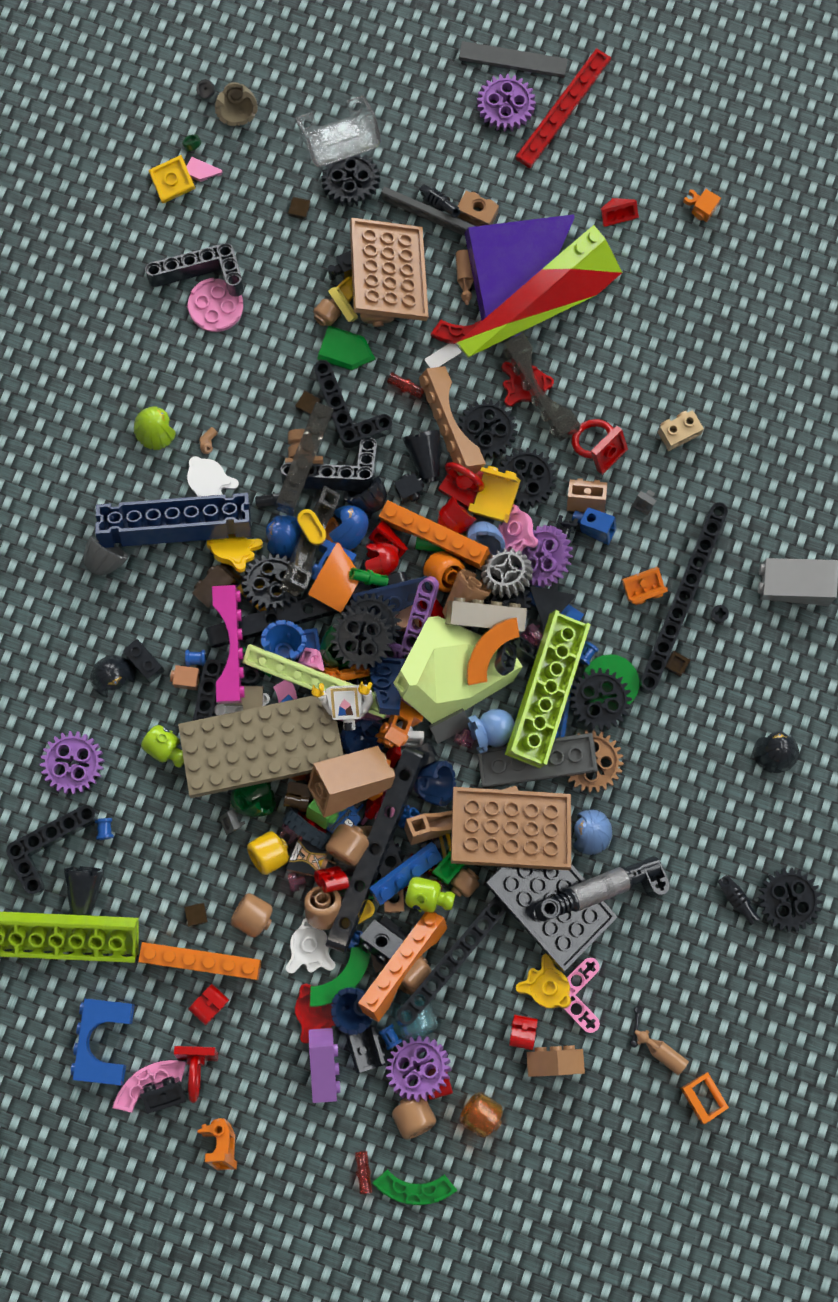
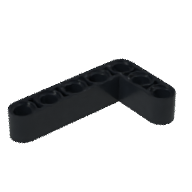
[145,243,244,297]
[314,360,393,448]
[281,437,377,492]
[193,659,260,721]
[6,805,98,896]

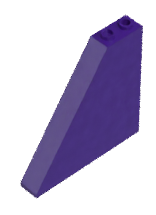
[464,214,575,339]

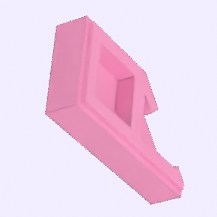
[187,157,222,182]
[297,647,324,671]

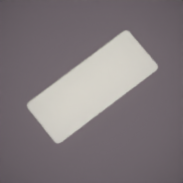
[425,343,461,368]

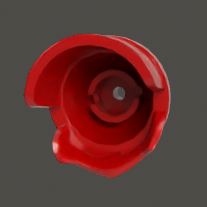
[437,496,477,534]
[365,543,399,576]

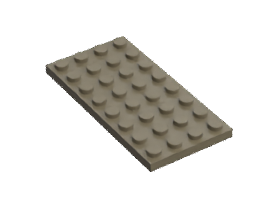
[178,696,344,798]

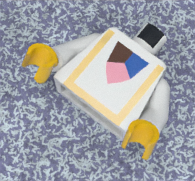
[311,681,373,731]

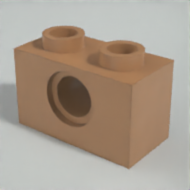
[457,191,499,226]

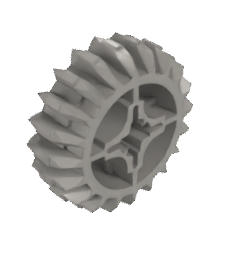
[481,548,533,598]

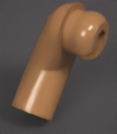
[199,427,218,454]

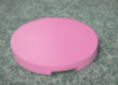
[188,278,243,332]

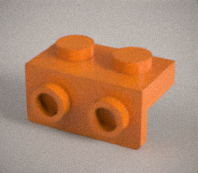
[622,567,668,605]

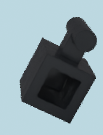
[328,250,352,280]

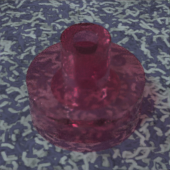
[453,729,474,748]
[287,872,306,893]

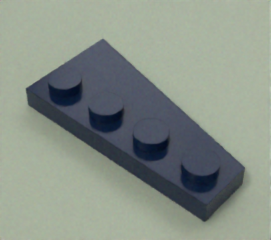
[352,576,431,627]
[368,657,405,715]

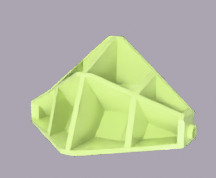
[394,616,523,724]

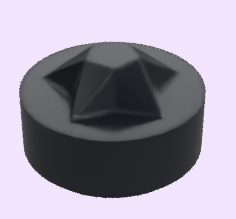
[196,79,215,98]

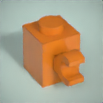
[683,189,721,222]

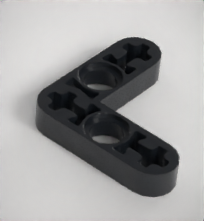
[495,634,539,676]

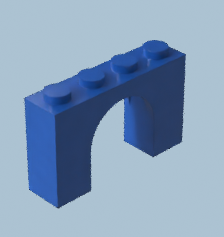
[71,998,135,1085]

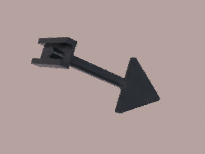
[530,515,578,629]

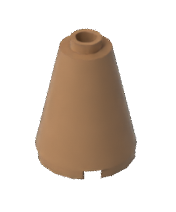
[442,569,492,619]

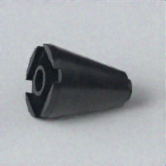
[403,430,440,483]
[64,866,105,916]

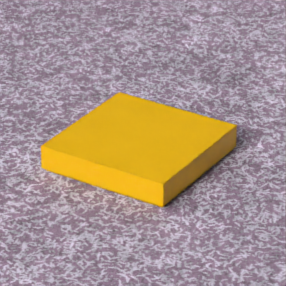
[148,155,196,204]

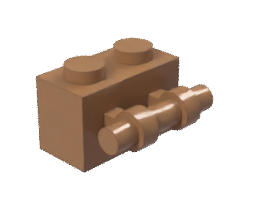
[567,478,607,513]

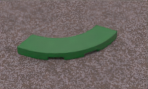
[310,947,370,1007]
[372,1169,457,1205]

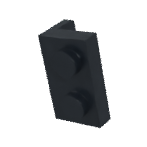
[346,1026,385,1073]
[139,1076,186,1114]

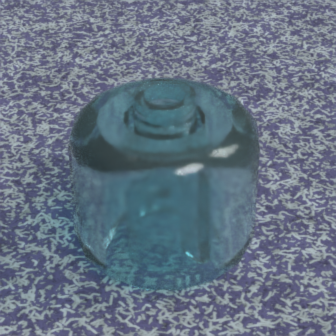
[395,998,438,1040]

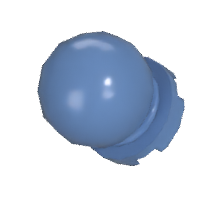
[467,709,515,754]

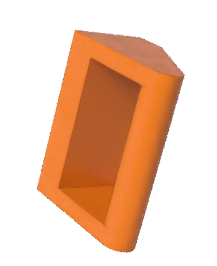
[680,1072,729,1124]

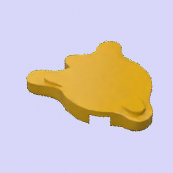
[206,534,263,573]
[516,954,571,1009]

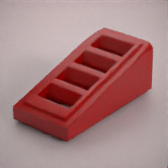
[368,520,408,559]

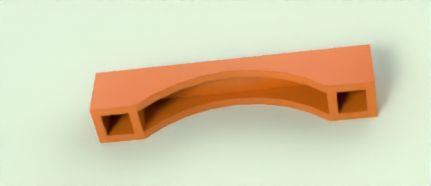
[379,500,490,570]
[358,912,447,1023]
[138,942,262,981]

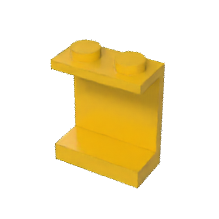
[468,466,521,523]

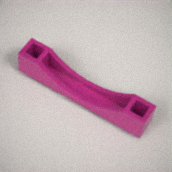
[212,585,245,704]

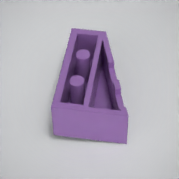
[309,1028,340,1103]

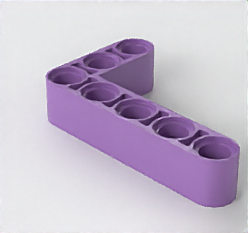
[369,576,439,661]

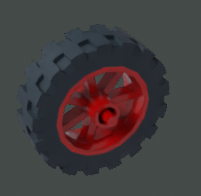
[282,808,332,850]

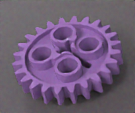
[477,74,536,132]
[518,525,573,587]
[40,731,105,795]
[386,1036,451,1102]

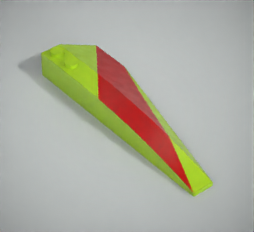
[456,225,623,358]

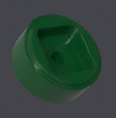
[182,134,201,151]

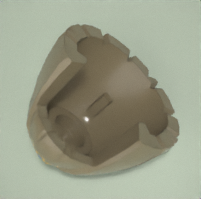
[215,82,258,126]

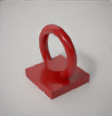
[571,419,628,475]
[438,462,485,509]
[174,1046,218,1103]

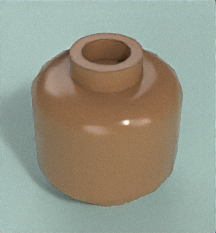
[313,299,341,326]
[450,868,480,898]

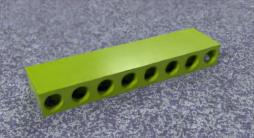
[505,610,591,768]
[0,912,139,963]

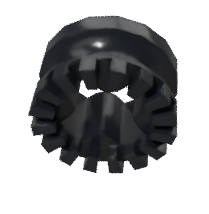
[711,605,729,624]

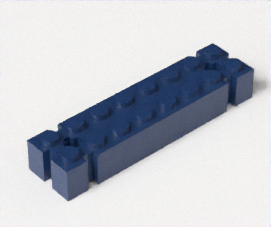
[95,493,251,548]

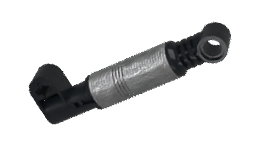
[535,856,670,922]

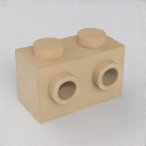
[658,410,704,451]

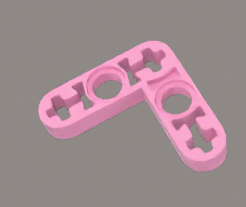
[564,958,600,1033]

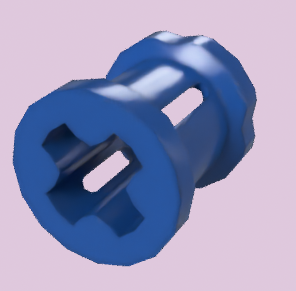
[579,641,599,666]
[185,650,206,667]
[95,818,114,840]
[378,1024,402,1050]

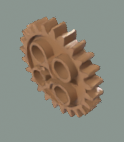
[568,730,624,794]

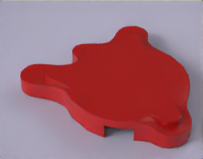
[502,361,554,407]
[295,984,336,1043]

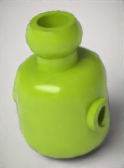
[141,725,184,768]
[405,877,455,913]

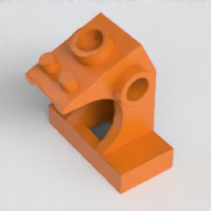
[375,701,424,749]
[197,1118,237,1170]

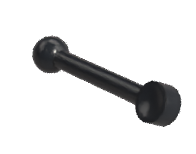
[630,1006,642,1048]

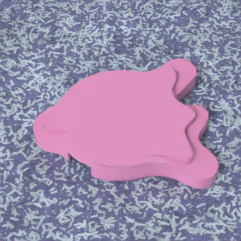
[498,504,538,553]

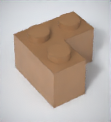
[527,1045,585,1077]

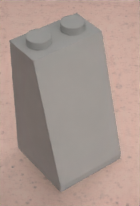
[758,558,838,606]

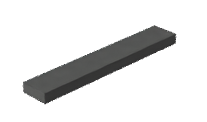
[459,41,568,78]
[382,186,475,236]

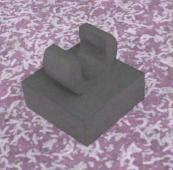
[632,490,657,515]
[219,809,245,835]

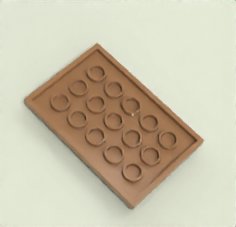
[350,218,429,321]
[451,787,571,871]

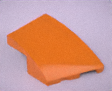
[308,542,360,613]

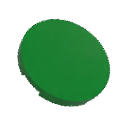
[582,654,639,711]

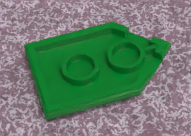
[317,326,376,371]

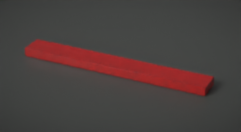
[515,48,611,169]

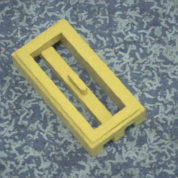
[328,287,358,322]

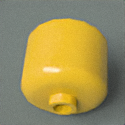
[247,831,289,875]

